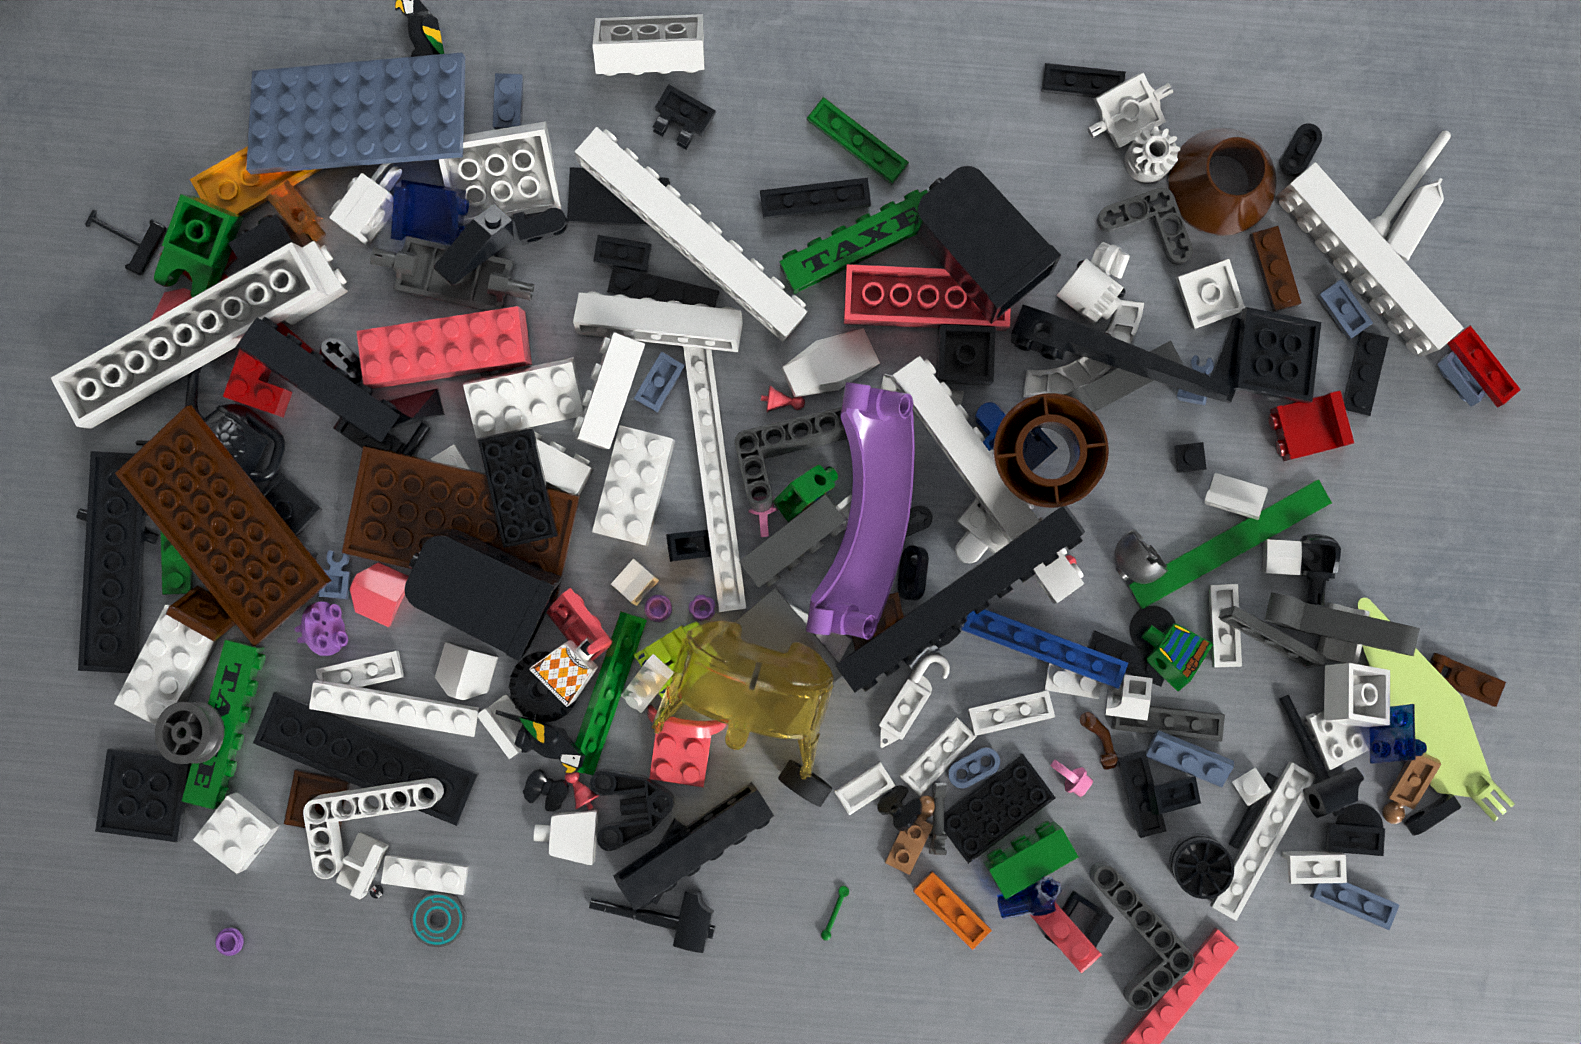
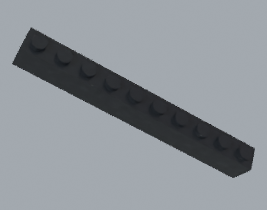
[836,506,1085,693]

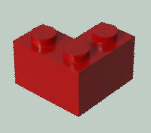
[223,349,292,418]

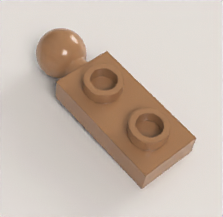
[1382,749,1442,824]
[885,795,935,875]

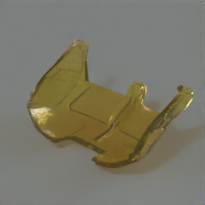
[651,621,834,780]

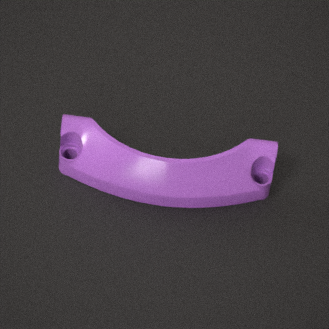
[806,382,915,639]

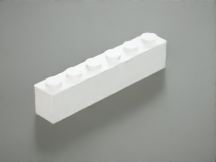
[573,292,743,352]

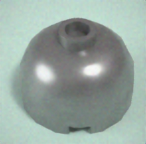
[1115,529,1168,584]

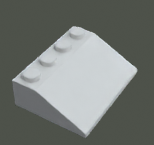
[439,121,561,226]

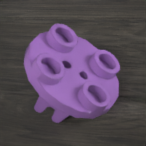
[295,601,348,656]

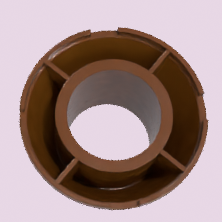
[1168,128,1277,236]
[993,393,1109,508]

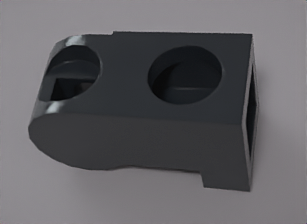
[513,208,568,245]

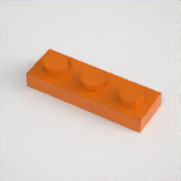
[913,871,992,950]

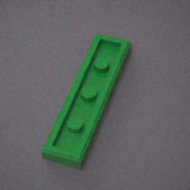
[807,97,909,185]

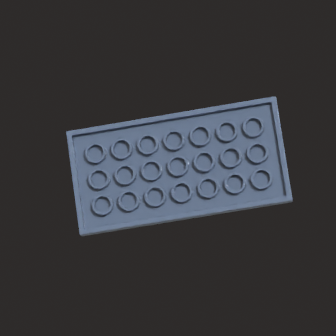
[246,52,466,174]

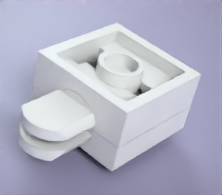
[329,163,402,247]
[955,498,1036,564]

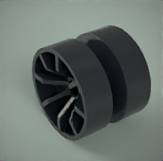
[1169,833,1234,899]

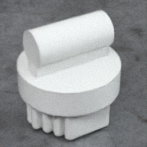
[1091,242,1130,278]

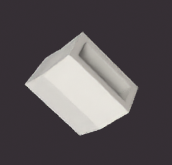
[1262,539,1302,575]
[611,558,659,606]

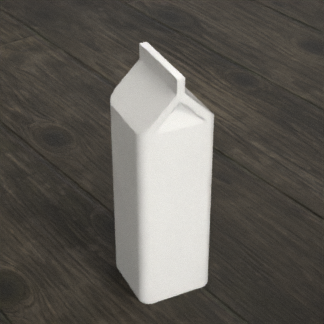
[1385,178,1444,262]

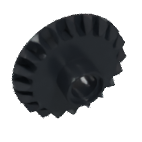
[508,651,578,723]

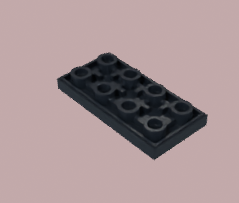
[478,428,559,548]
[944,753,1056,864]

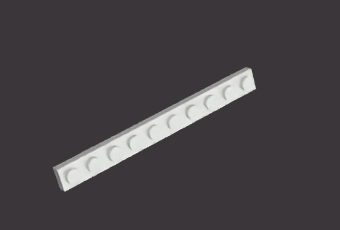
[683,346,746,612]

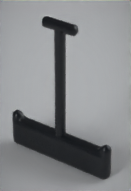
[85,210,167,275]

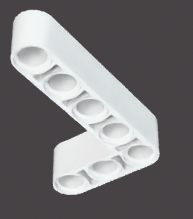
[303,778,444,879]

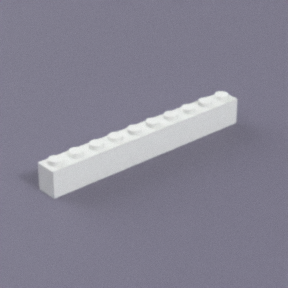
[891,356,1085,604]

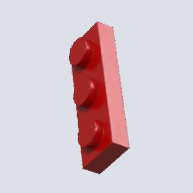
[1447,325,1521,408]

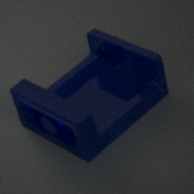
[391,179,469,246]

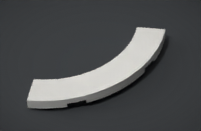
[1022,300,1144,398]

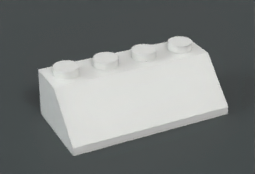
[593,14,705,76]
[573,332,645,449]

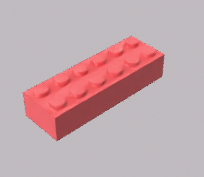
[844,265,1011,331]
[356,306,532,389]

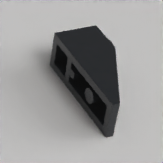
[434,204,514,286]

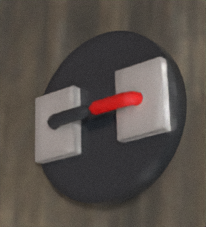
[369,885,384,899]

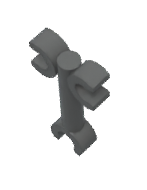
[929,783,947,855]

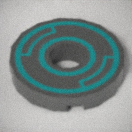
[410,891,467,948]

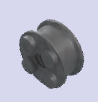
[155,702,224,764]

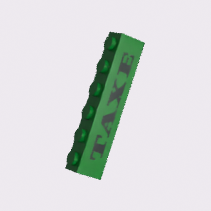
[779,189,928,295]
[182,639,266,810]

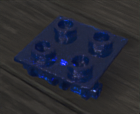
[1369,704,1427,764]

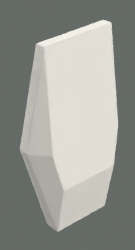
[781,328,880,397]

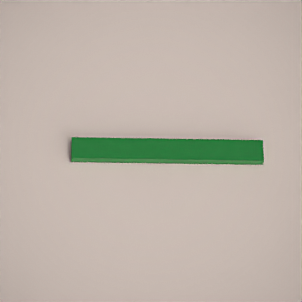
[1127,479,1332,609]

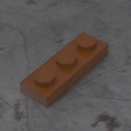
[1250,226,1302,312]

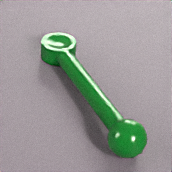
[821,886,849,941]

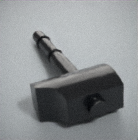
[1279,695,1364,818]
[589,889,716,953]

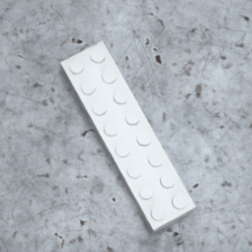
[1276,162,1464,357]

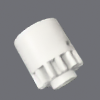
[1124,126,1180,184]
[1056,258,1124,325]

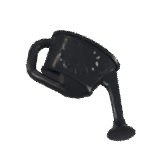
[185,365,285,482]

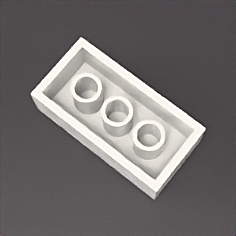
[463,357,585,439]
[592,425,675,546]
[114,605,220,725]

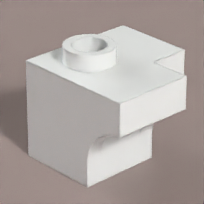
[1105,675,1153,720]

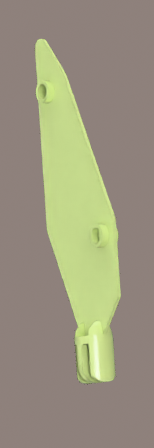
[1357,597,1515,822]

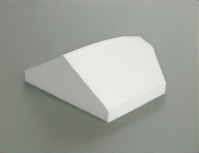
[435,642,498,700]

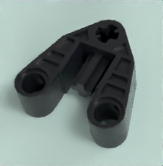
[590,768,675,851]

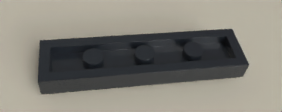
[760,177,871,219]
[607,266,719,308]

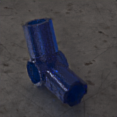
[997,876,1062,920]

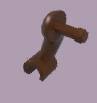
[1080,712,1117,770]

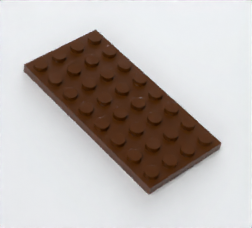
[115,405,332,646]
[342,445,580,602]

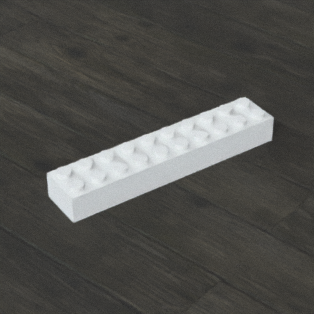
[575,127,807,342]
[51,242,328,429]

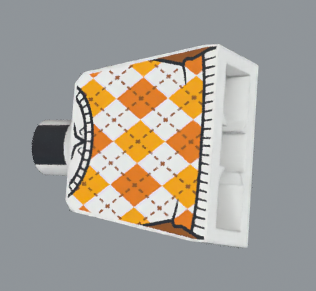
[529,637,598,707]

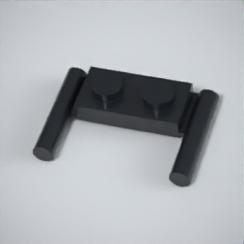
[333,387,431,456]

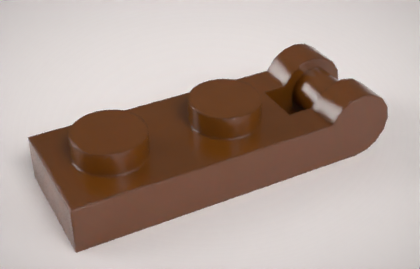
[1431,653,1506,707]

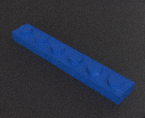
[962,609,1128,689]

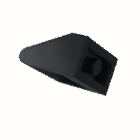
[1045,890,1114,947]

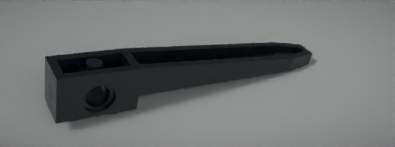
[1011,304,1230,402]

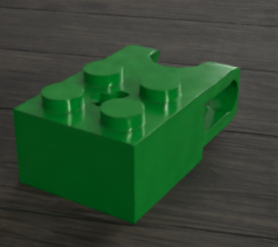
[154,194,244,298]

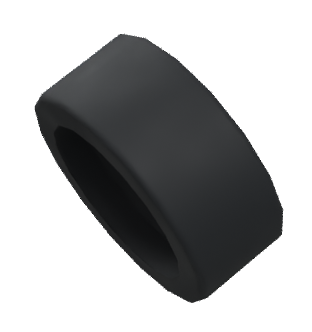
[778,760,832,807]

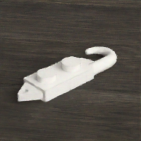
[879,653,950,748]

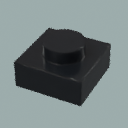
[1174,442,1207,473]

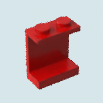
[1268,390,1355,461]

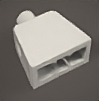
[534,809,599,865]

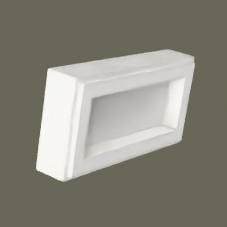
[834,762,895,815]

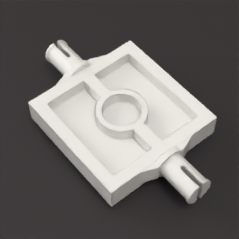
[1087,73,1173,148]

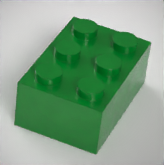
[983,821,1079,899]

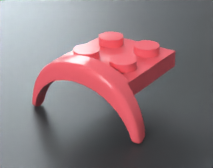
[547,588,612,661]
[647,705,728,788]

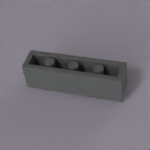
[739,493,848,588]

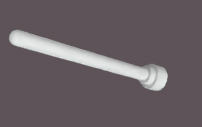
[1370,131,1451,239]

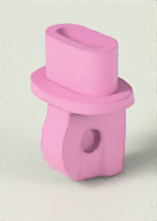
[749,496,778,537]
[1050,760,1093,797]

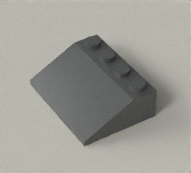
[709,588,842,729]

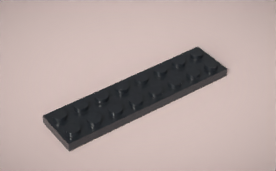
[78,451,146,673]
[253,692,479,826]

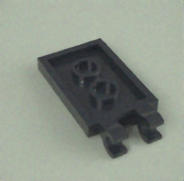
[567,167,670,226]
[261,472,322,536]

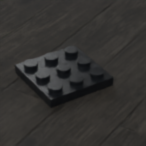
[1233,307,1322,403]
[95,748,192,842]

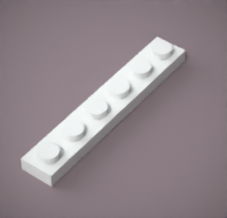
[309,680,480,737]
[1210,762,1315,921]

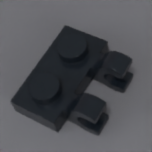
[653,84,716,150]

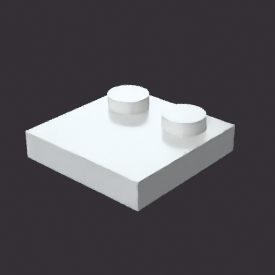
[1175,259,1245,329]

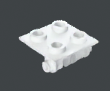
[1305,711,1368,770]

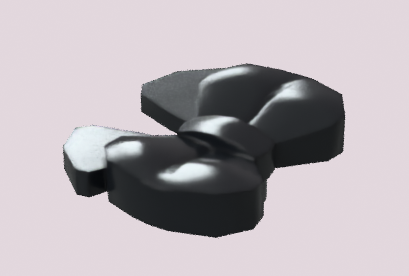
[523,769,569,812]
[877,785,922,831]

